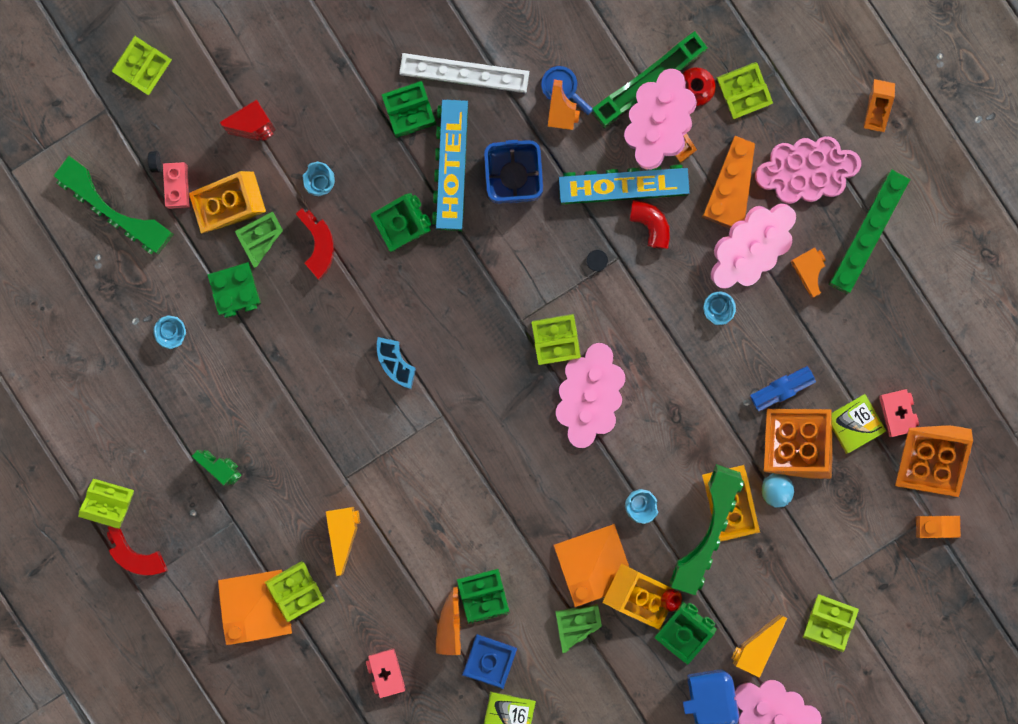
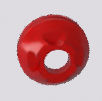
[682,67,716,106]

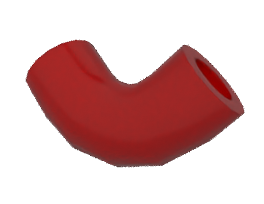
[630,200,670,249]

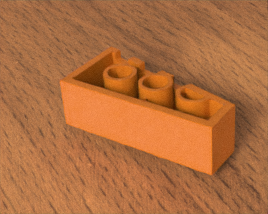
[702,136,755,229]

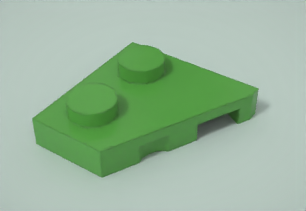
[235,211,283,268]
[555,604,602,653]

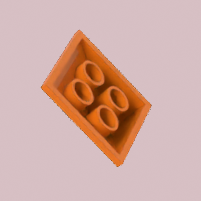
[764,409,832,479]
[895,425,973,497]
[554,524,629,607]
[218,570,292,645]

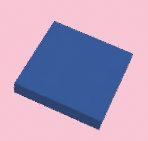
[463,634,517,689]

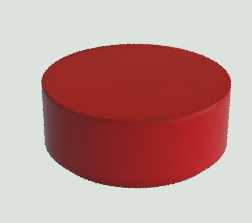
[661,589,682,612]

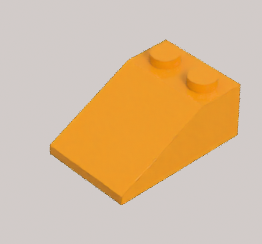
[189,171,266,233]
[702,465,760,542]
[326,507,360,576]
[602,564,677,630]
[731,614,787,678]

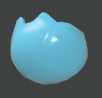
[302,162,335,197]
[703,291,736,325]
[153,315,186,349]
[762,473,794,508]
[625,489,658,524]

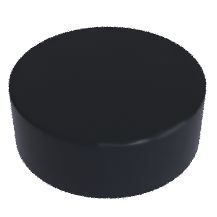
[148,151,161,173]
[586,250,608,272]

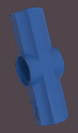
[750,366,816,411]

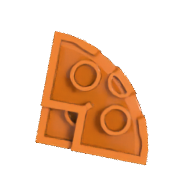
[436,587,461,655]

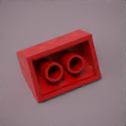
[220,100,276,141]

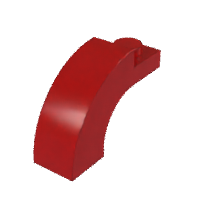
[296,209,334,281]
[107,526,168,575]

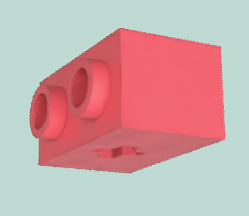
[163,162,190,209]
[879,389,919,437]
[366,648,406,698]

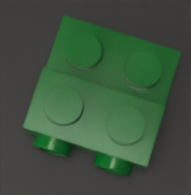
[370,193,431,252]
[207,262,261,318]
[192,450,242,485]
[654,602,717,665]

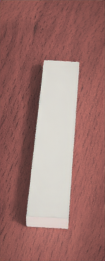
[400,53,529,93]

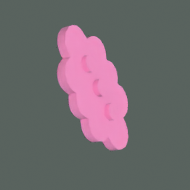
[624,69,697,170]
[755,136,861,204]
[711,204,796,288]
[556,343,625,448]
[734,680,821,724]

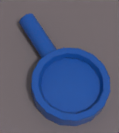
[541,66,592,115]

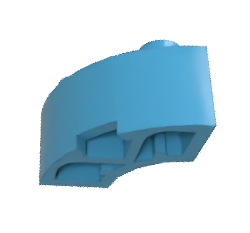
[377,337,416,389]

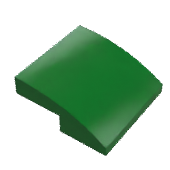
[381,81,437,138]
[457,569,510,624]

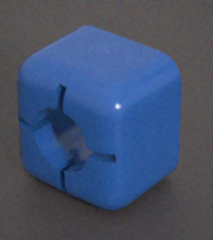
[484,140,543,204]
[683,669,739,724]

